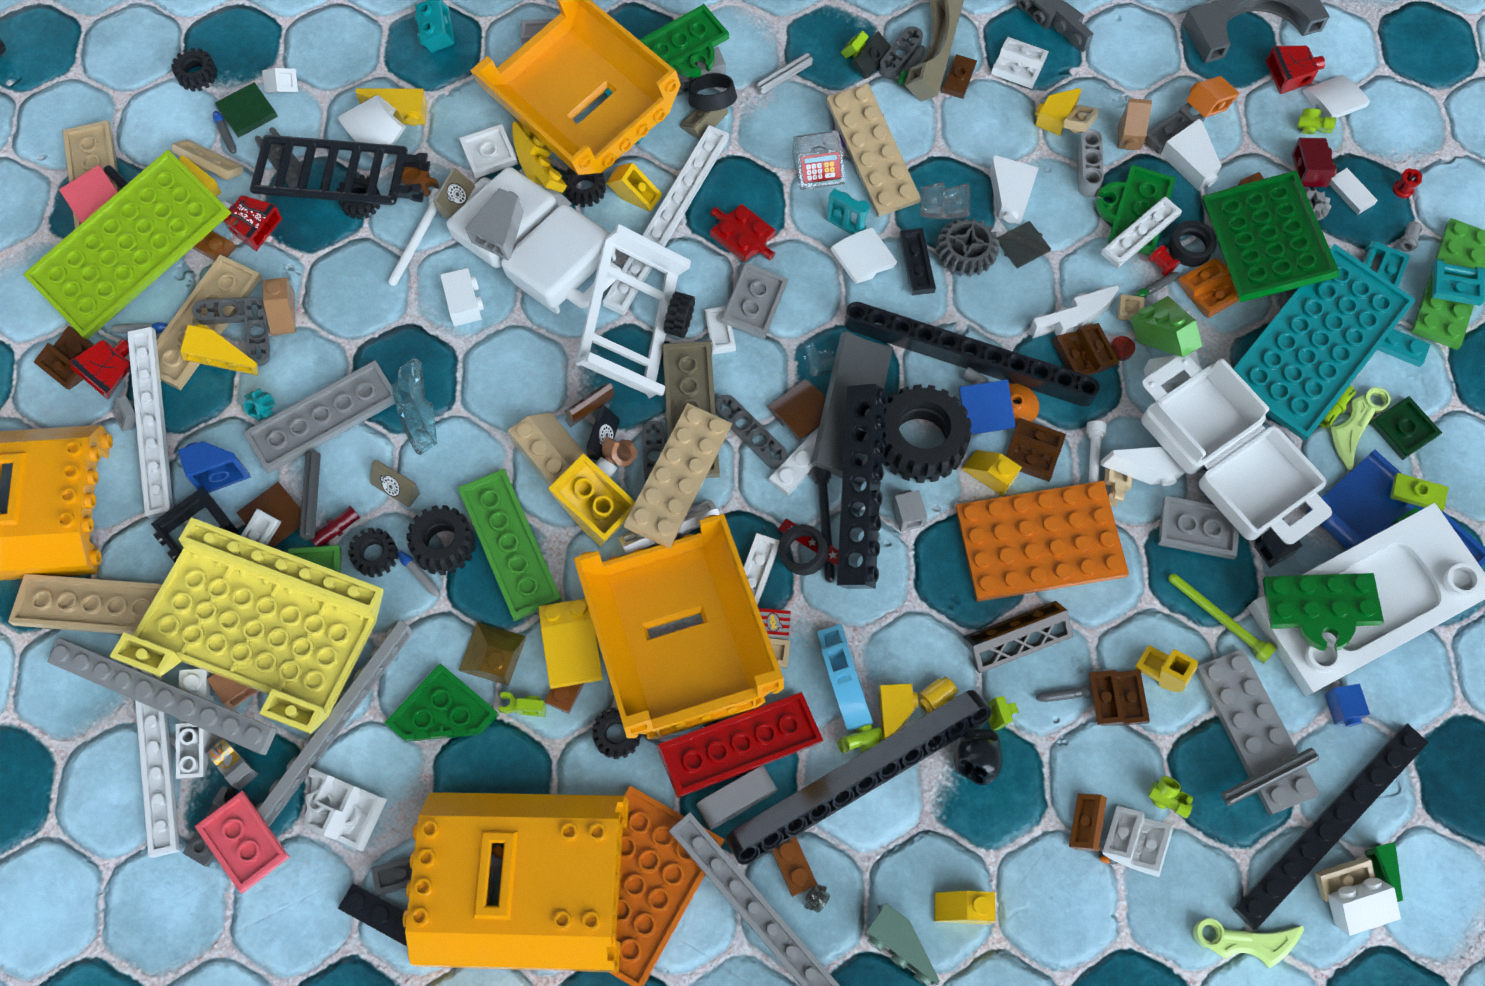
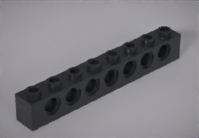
[837,384,887,589]

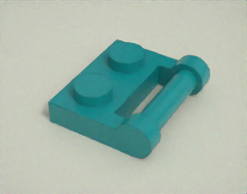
[827,188,870,235]
[1362,241,1411,287]
[1431,259,1485,306]

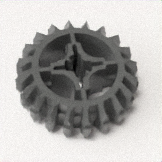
[936,216,999,277]

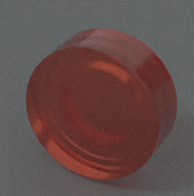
[1111,336,1135,361]

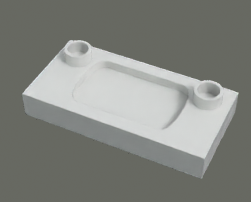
[1247,503,1485,697]

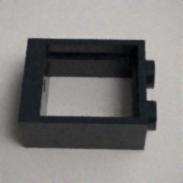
[151,487,239,562]

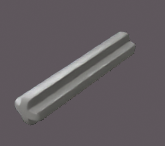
[756,53,813,94]

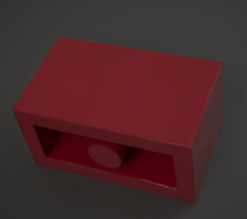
[1292,137,1337,187]

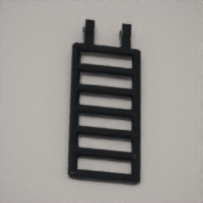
[250,135,431,205]

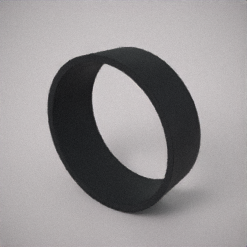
[689,73,737,111]

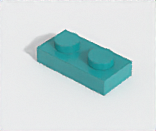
[1377,329,1431,367]

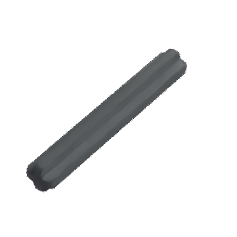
[299,450,321,541]
[1221,748,1319,806]

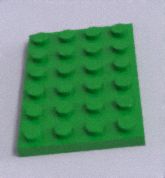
[1202,170,1339,303]

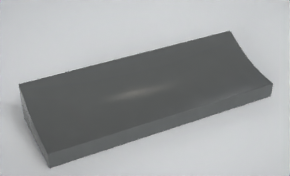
[811,331,893,478]

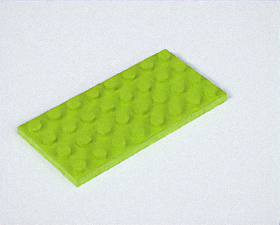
[23,149,231,339]

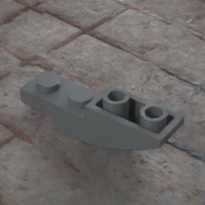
[1016,0,1094,52]

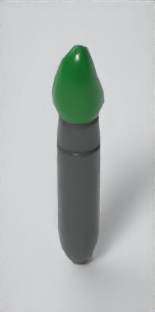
[897,45,925,84]
[1134,272,1179,298]

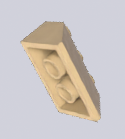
[508,412,588,487]

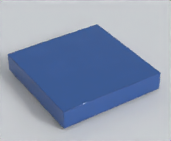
[958,380,1016,435]

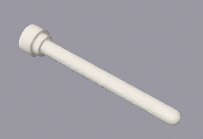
[388,188,440,286]
[1086,421,1107,483]

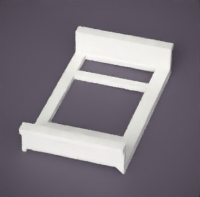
[575,224,691,398]

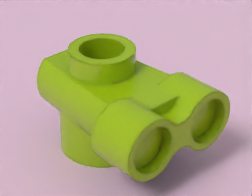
[1297,108,1336,135]
[837,724,884,754]
[1148,776,1193,819]

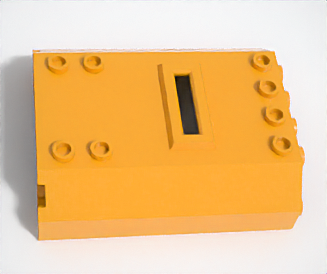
[470,0,681,175]
[0,425,113,580]
[574,513,784,739]
[403,792,629,972]

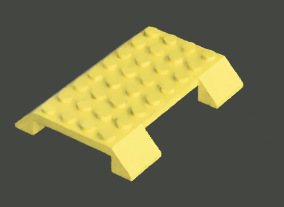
[110,517,384,734]

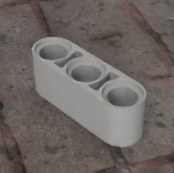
[1077,129,1104,198]
[696,766,778,829]

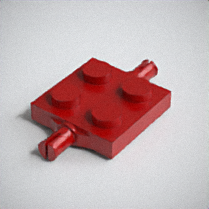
[710,203,776,262]

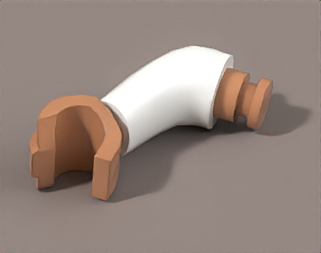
[595,436,638,478]

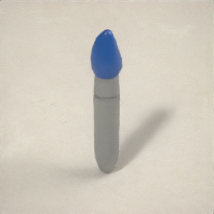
[111,322,168,334]
[398,551,440,596]

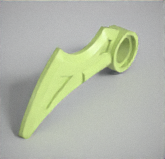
[1330,387,1391,472]
[1193,918,1304,968]

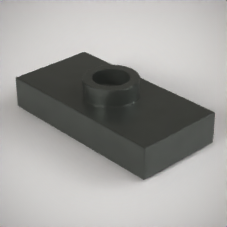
[851,31,891,79]

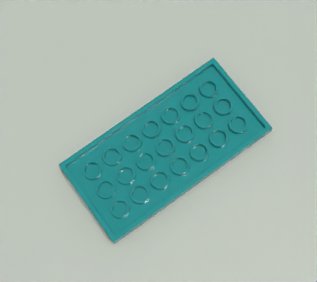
[1233,244,1416,441]

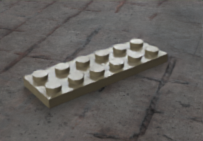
[663,341,720,478]

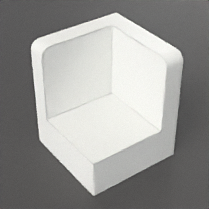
[262,68,298,93]

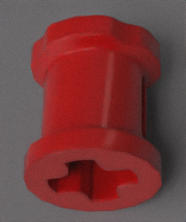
[1393,168,1423,198]
[1148,245,1180,276]

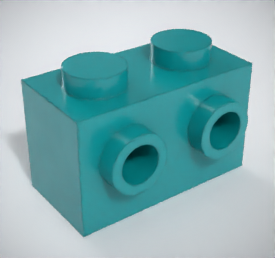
[415,0,455,53]

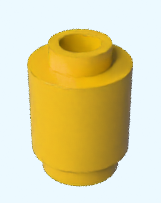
[918,676,958,714]

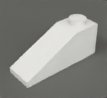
[1100,447,1185,487]

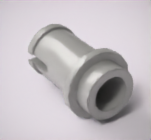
[1399,221,1423,252]

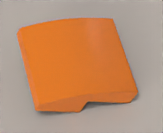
[1178,258,1239,318]

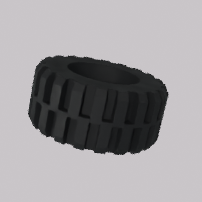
[882,384,972,483]

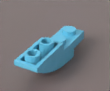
[817,624,873,732]

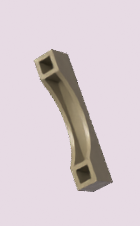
[905,0,964,101]

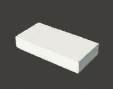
[1329,168,1378,215]
[704,306,736,355]

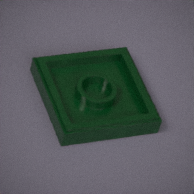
[215,82,278,138]
[1370,396,1442,460]

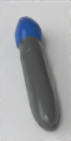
[213,111,237,154]

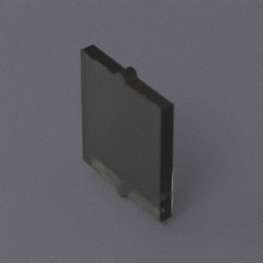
[996,221,1051,269]

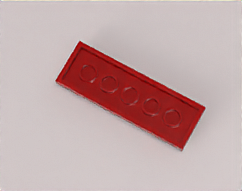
[656,692,824,798]

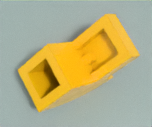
[1135,645,1198,692]

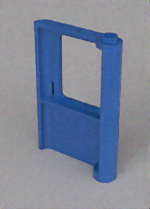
[1306,449,1485,567]

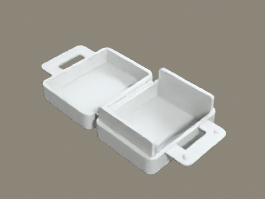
[447,167,622,315]
[1141,355,1332,544]

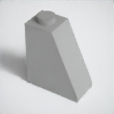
[465,188,524,261]

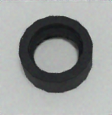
[1168,220,1217,267]
[778,524,829,576]

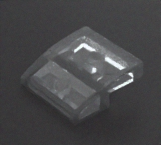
[920,182,971,219]

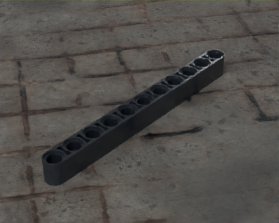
[844,302,1100,407]
[726,690,992,865]

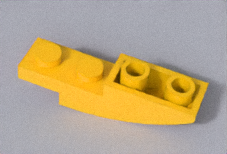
[512,120,567,193]

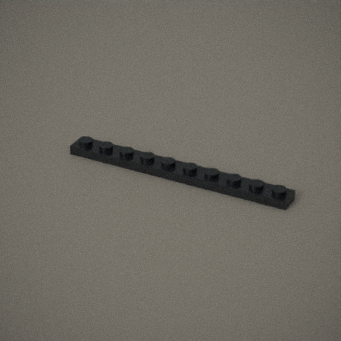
[1232,723,1429,930]

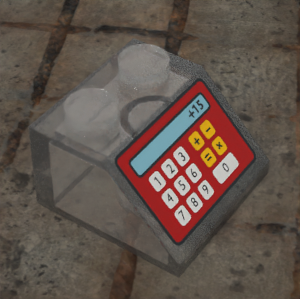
[792,130,845,190]

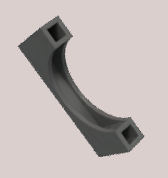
[1182,0,1330,63]

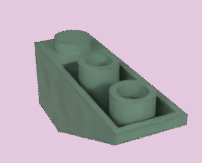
[865,903,940,986]

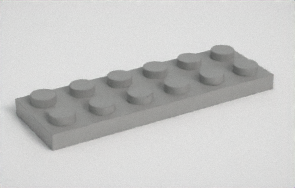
[243,361,400,474]
[1195,648,1320,816]

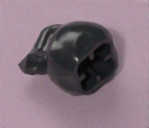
[954,728,1003,785]

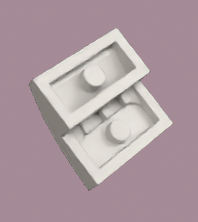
[991,37,1049,89]
[1303,75,1370,118]
[830,228,897,284]
[1103,806,1173,877]

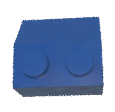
[178,441,251,493]

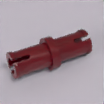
[311,505,361,547]

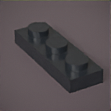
[899,228,936,296]
[338,883,407,946]

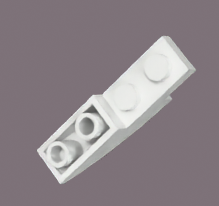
[1029,285,1119,338]
[176,669,214,779]

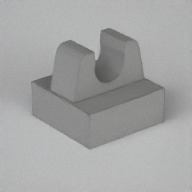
[113,396,136,432]

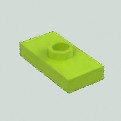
[1390,473,1449,512]

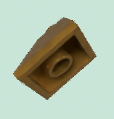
[459,622,526,686]

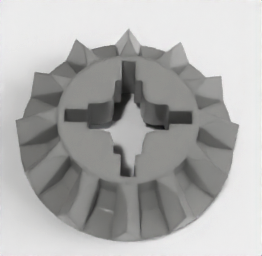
[1304,187,1332,220]

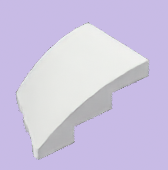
[338,95,406,163]
[304,768,387,851]

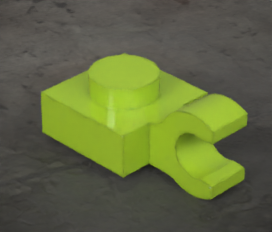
[498,692,547,717]

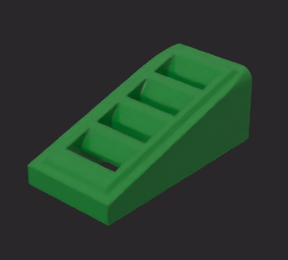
[1364,842,1403,902]

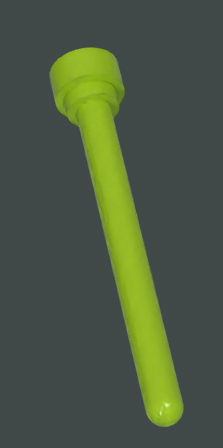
[1168,574,1277,664]

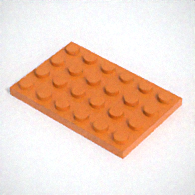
[955,481,1129,602]
[609,786,725,986]

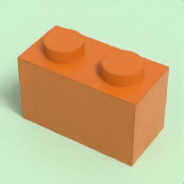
[1186,76,1240,118]

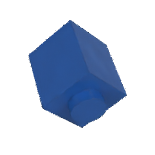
[1325,684,1370,727]

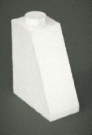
[1161,119,1222,191]
[990,155,1038,224]

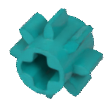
[243,388,275,421]

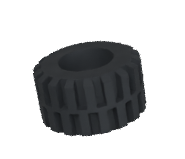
[406,505,476,575]

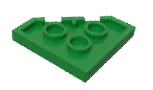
[384,663,499,742]

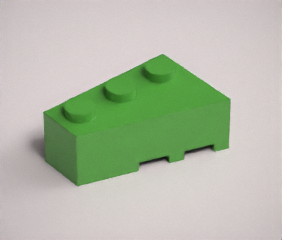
[1130,296,1202,357]

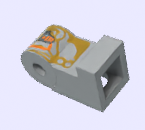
[206,738,259,791]

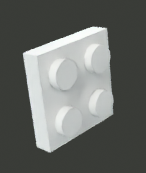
[459,124,518,179]

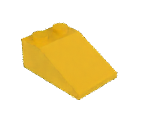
[548,453,635,547]
[539,598,603,689]

